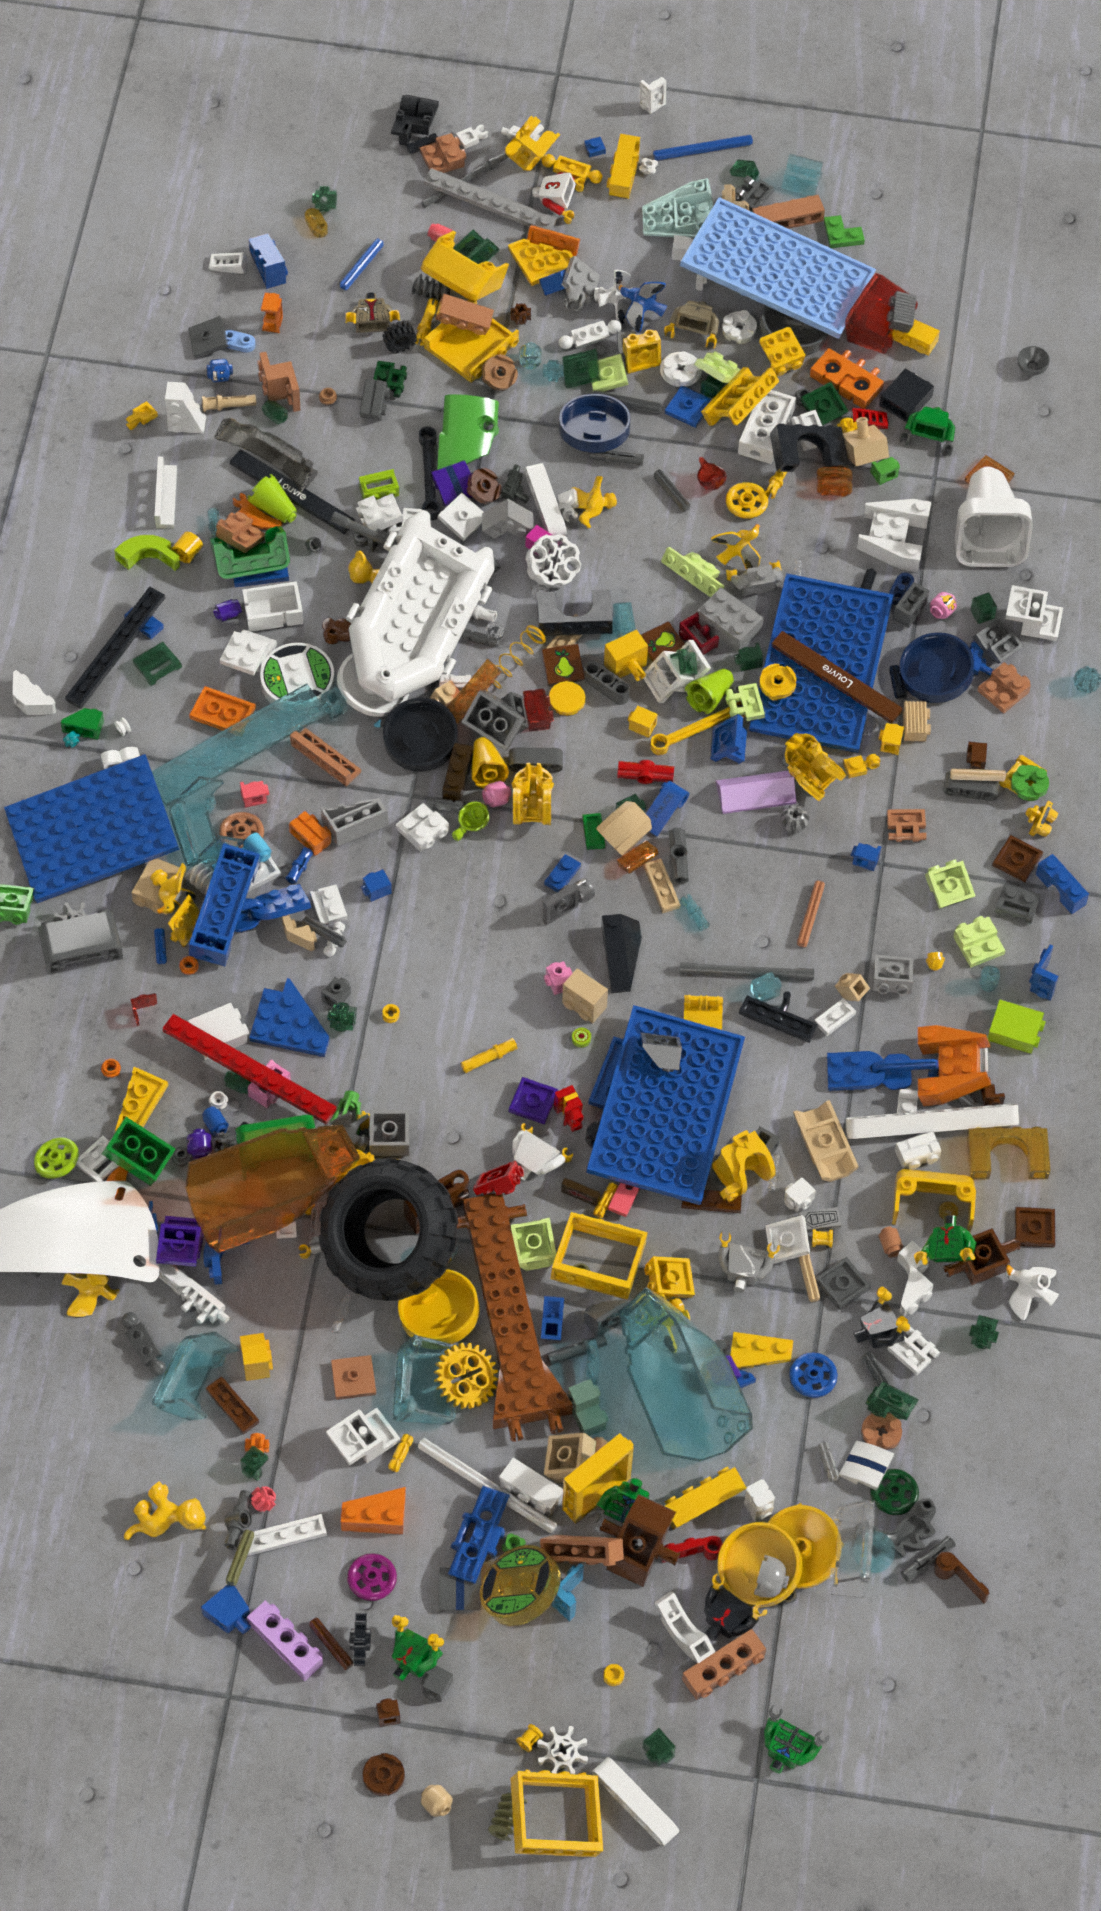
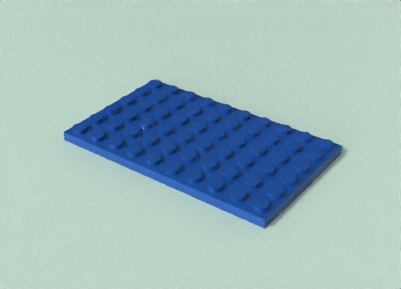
[749,573,894,753]
[586,1005,745,1205]

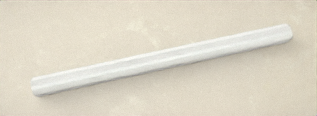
[418,1438,557,1533]

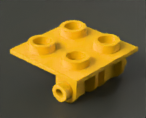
[168,895,200,948]
[684,995,723,1030]

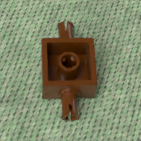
[943,1228,1021,1285]

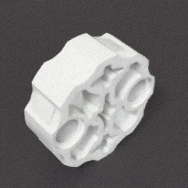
[525,534,581,589]

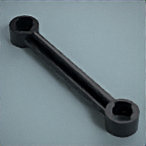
[419,426,440,521]

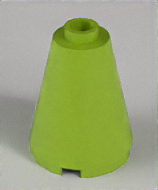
[247,474,297,523]
[685,669,734,714]

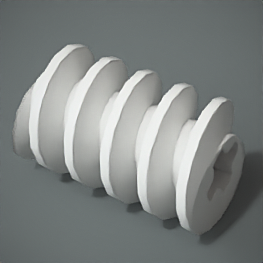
[185,862,213,896]

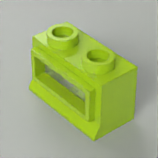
[359,469,399,500]

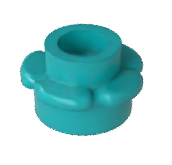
[63,731,80,748]

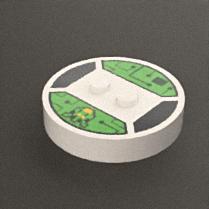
[260,643,335,713]

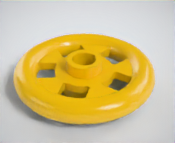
[725,482,768,519]

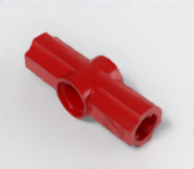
[617,760,675,784]

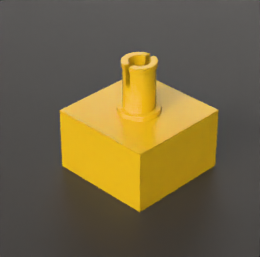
[604,629,648,681]

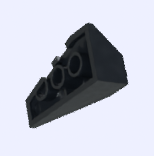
[601,914,642,993]

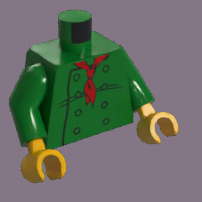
[914,1215,976,1265]
[392,1615,444,1682]

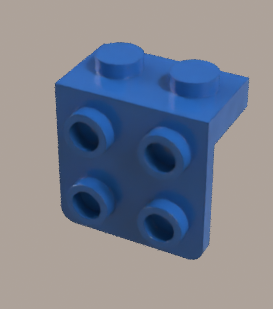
[1029,944,1059,1001]

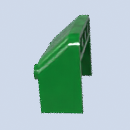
[235,1115,320,1181]

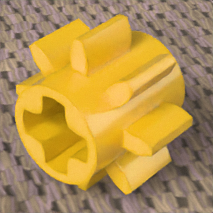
[837,418,857,433]

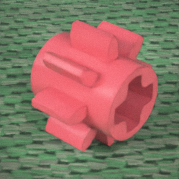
[251,1486,276,1512]

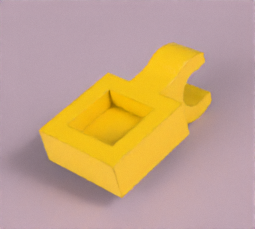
[126,401,158,430]

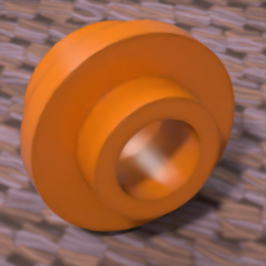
[179,956,199,975]
[101,1059,121,1078]

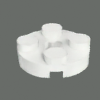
[722,310,757,344]
[663,351,698,386]

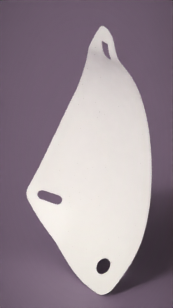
[0,1181,160,1282]

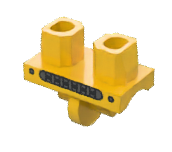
[1025,800,1058,837]

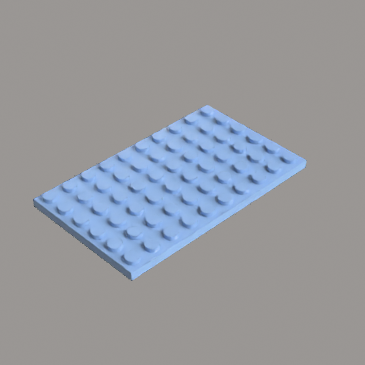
[680,197,876,339]

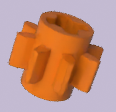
[245,1433,270,1458]

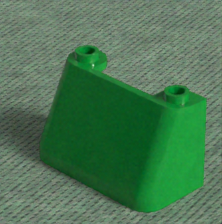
[209,526,290,579]

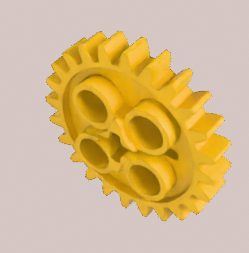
[434,1343,498,1409]

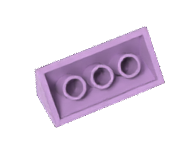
[716,771,796,814]

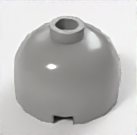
[754,1555,789,1598]

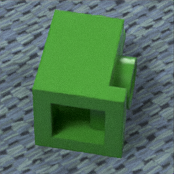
[870,457,900,485]

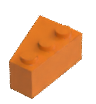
[341,1487,406,1534]

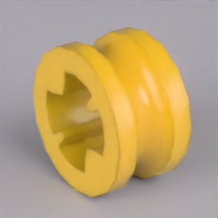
[382,1004,400,1023]

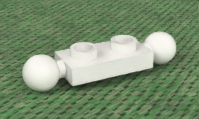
[559,320,621,349]

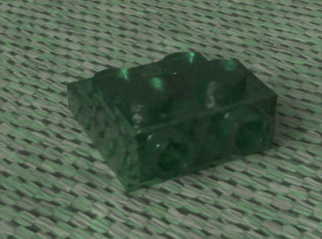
[865,1382,919,1421]

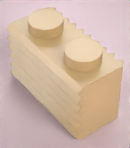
[903,701,931,742]

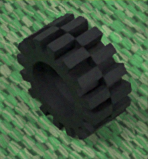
[382,321,417,353]

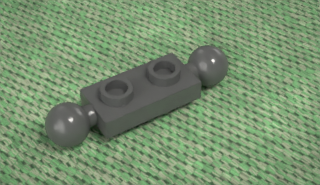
[122,1312,166,1376]

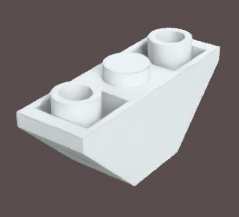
[13,670,56,715]

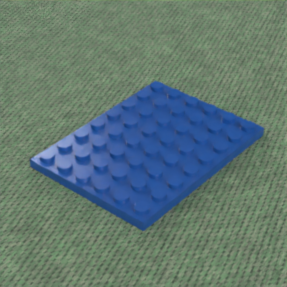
[4,754,180,903]

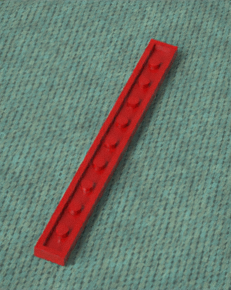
[162,1014,337,1124]

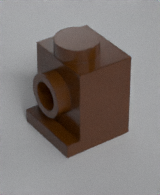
[966,741,987,770]
[376,1698,401,1727]

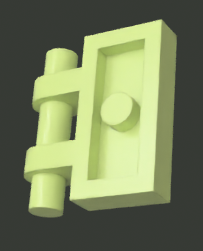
[725,683,765,721]

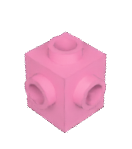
[544,961,572,995]

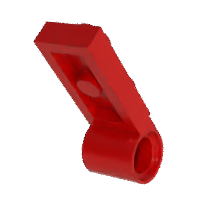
[661,1536,723,1563]

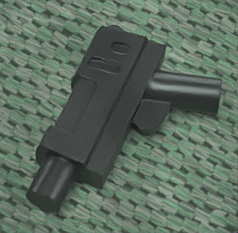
[501,464,530,503]

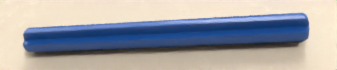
[653,135,753,160]

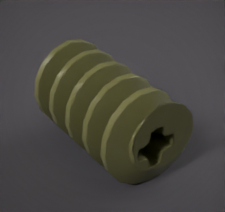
[488,1793,528,1841]

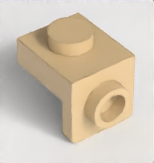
[429,680,462,706]

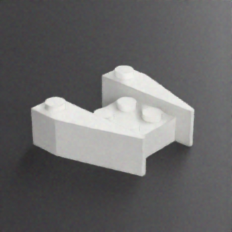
[857,499,931,573]

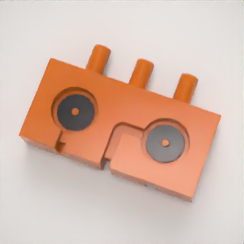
[810,348,884,409]

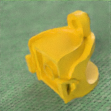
[712,1130,776,1202]

